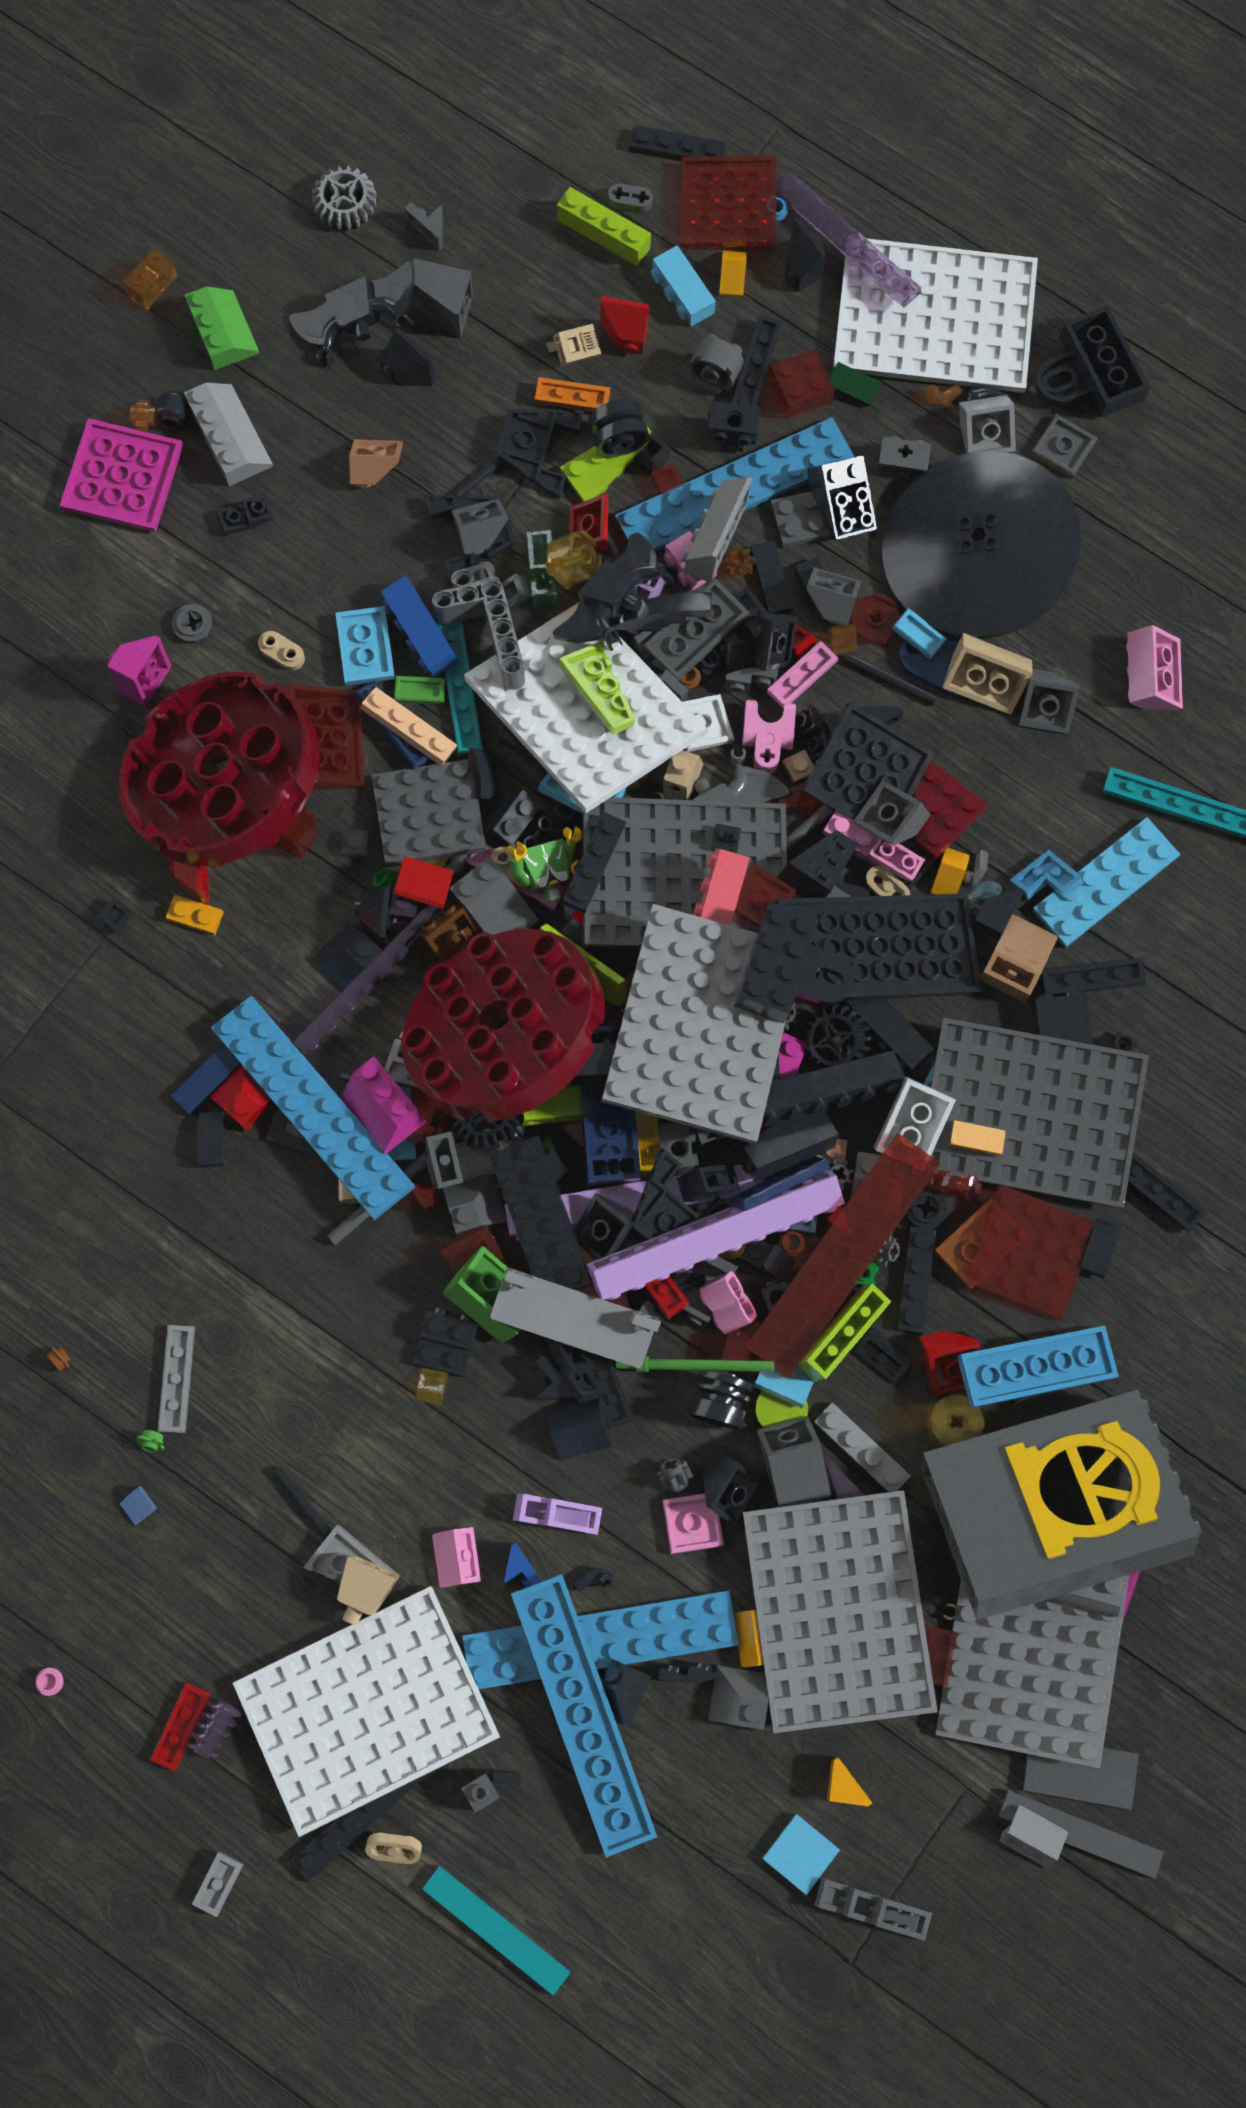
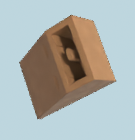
[980,914,1058,1003]

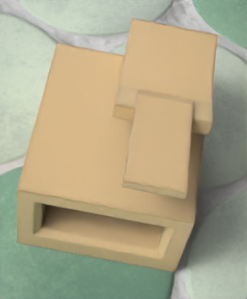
[546,324,601,366]

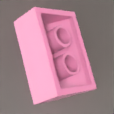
[1126,625,1183,710]

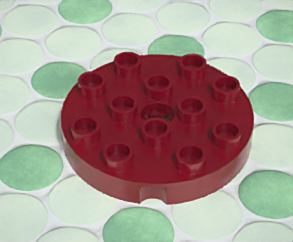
[119,672,319,867]
[401,929,605,1122]

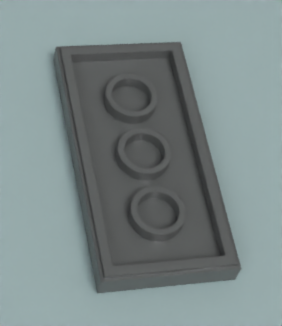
[643,578,750,681]
[1022,1748,1139,1810]

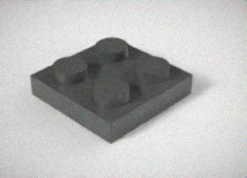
[770,491,830,548]

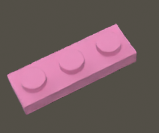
[767,641,838,709]

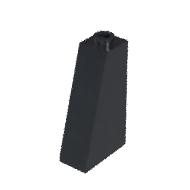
[741,1111,839,1182]

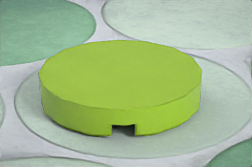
[755,1391,808,1428]

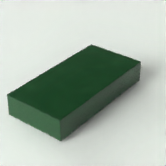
[827,362,881,405]

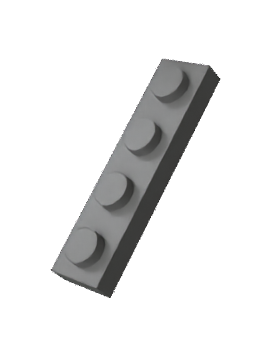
[813,1403,910,1492]

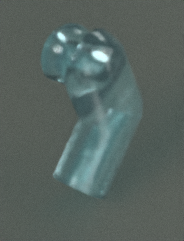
[968,881,1002,908]

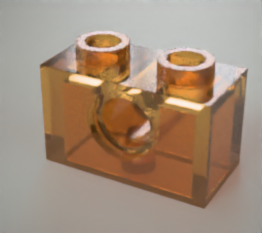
[123,248,177,310]

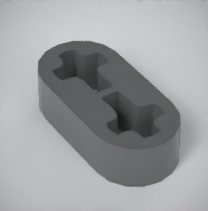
[608,184,653,213]

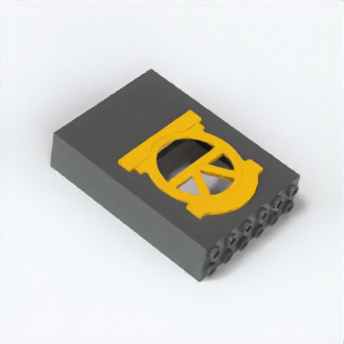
[922,1390,1201,1621]

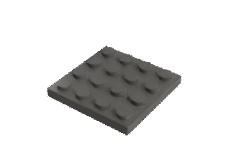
[372,759,487,868]

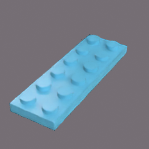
[1032,817,1180,948]

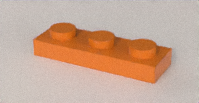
[535,377,610,412]

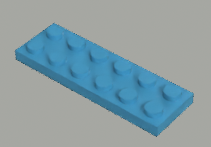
[957,1326,1119,1408]

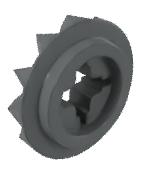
[172,604,212,643]

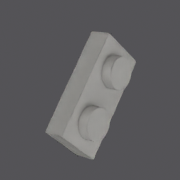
[192,1851,244,1917]

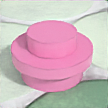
[35,1668,64,1696]

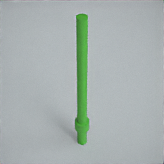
[616,1356,774,1372]

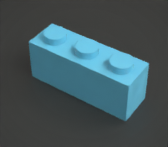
[651,246,716,327]

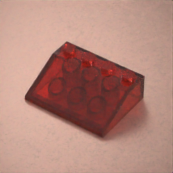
[285,683,365,790]

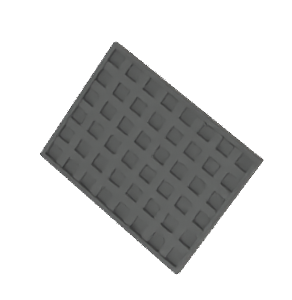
[583,797,788,949]
[916,1018,1149,1209]

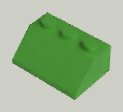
[185,286,260,370]
[443,1246,521,1344]

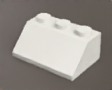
[874,1077,956,1171]

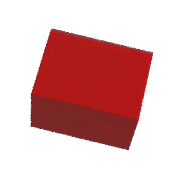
[569,493,608,555]
[394,856,454,909]

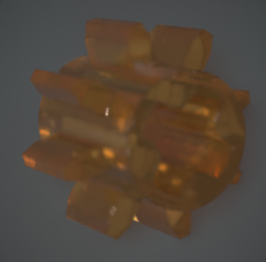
[129,399,157,432]
[724,545,755,578]

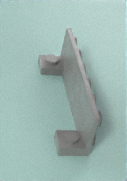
[490,1267,661,1368]

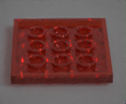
[680,156,777,248]
[964,1184,1097,1320]

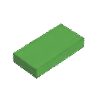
[394,676,446,705]

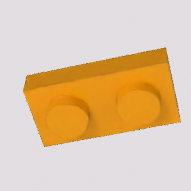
[166,894,224,936]

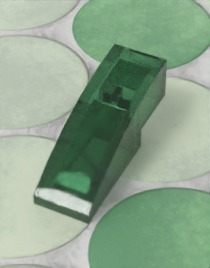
[526,530,558,608]

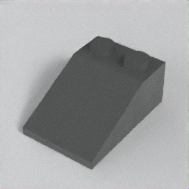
[450,857,539,935]

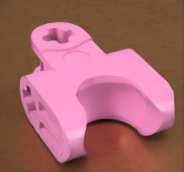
[742,700,796,775]

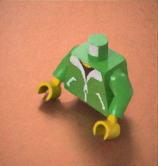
[507,827,583,903]

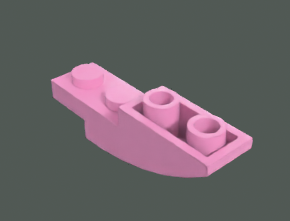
[822,811,925,882]

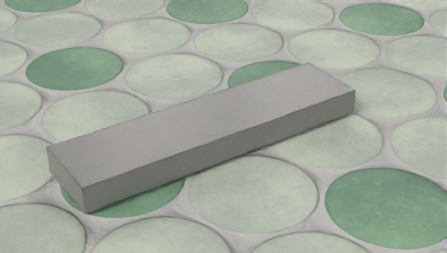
[158,1325,195,1434]

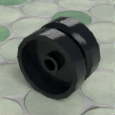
[589,399,649,457]

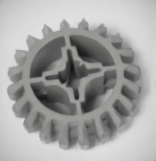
[312,165,376,231]

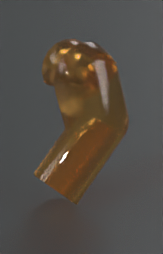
[925,384,962,405]

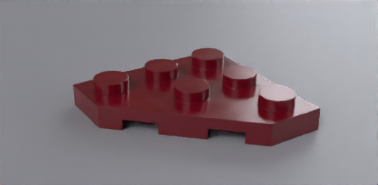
[915,760,987,859]

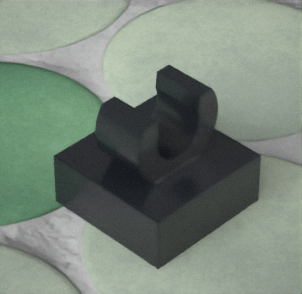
[711,823,741,854]

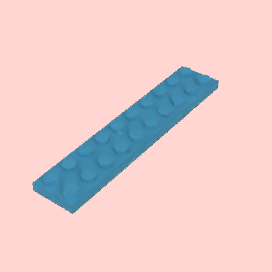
[615,417,854,551]
[211,996,415,1221]
[511,1574,657,1857]
[463,1591,739,1689]

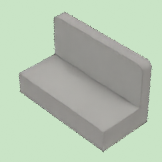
[999,1805,1068,1869]

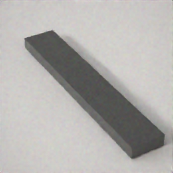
[998,1790,1164,1878]

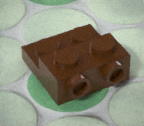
[418,902,483,963]

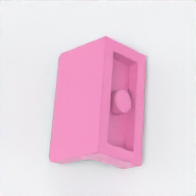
[432,1527,481,1588]

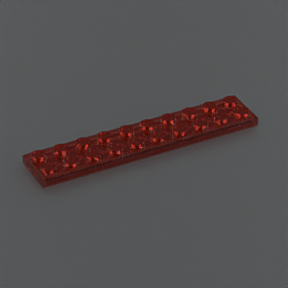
[745,1133,941,1379]

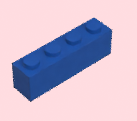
[381,575,460,678]

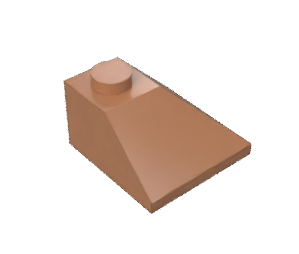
[349,439,403,488]

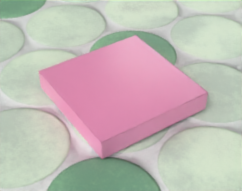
[662,1494,724,1554]

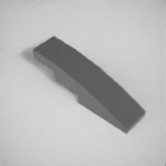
[814,1878,932,1941]

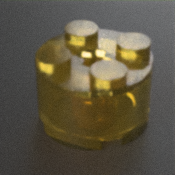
[545,531,602,589]
[927,1394,985,1448]

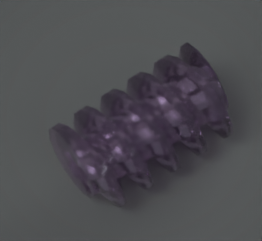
[186,1696,242,1759]

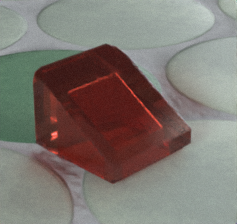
[412,1181,441,1212]

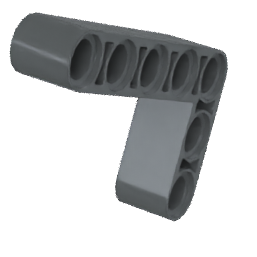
[432,580,526,690]

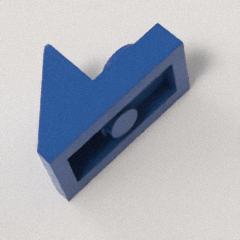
[504,1543,541,1587]

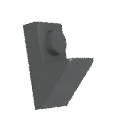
[404,202,443,251]

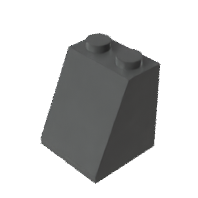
[411,258,473,338]
[757,1416,831,1507]

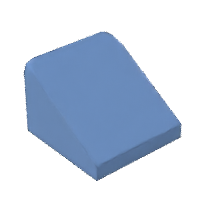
[120,1486,157,1525]

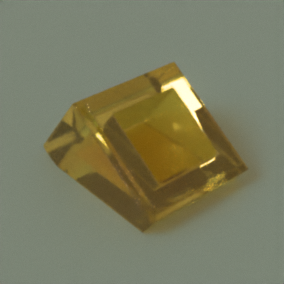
[416,1368,448,1405]

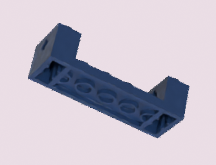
[580,1025,641,1189]

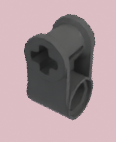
[451,562,501,588]

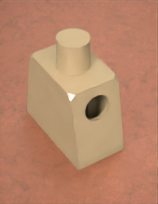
[663,750,703,800]
[337,1554,400,1625]

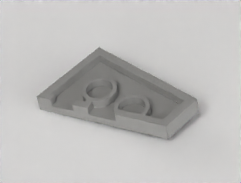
[303,1525,400,1581]

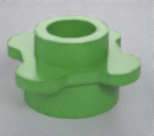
[136,1430,164,1453]

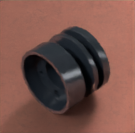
[688,1370,753,1430]

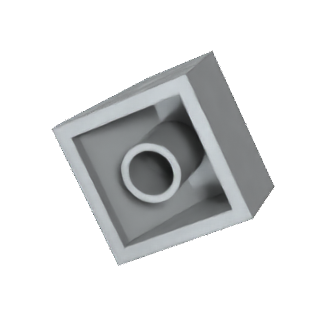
[959,395,1016,453]

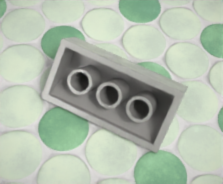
[184,383,273,486]
[682,476,753,583]

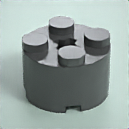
[687,334,743,393]

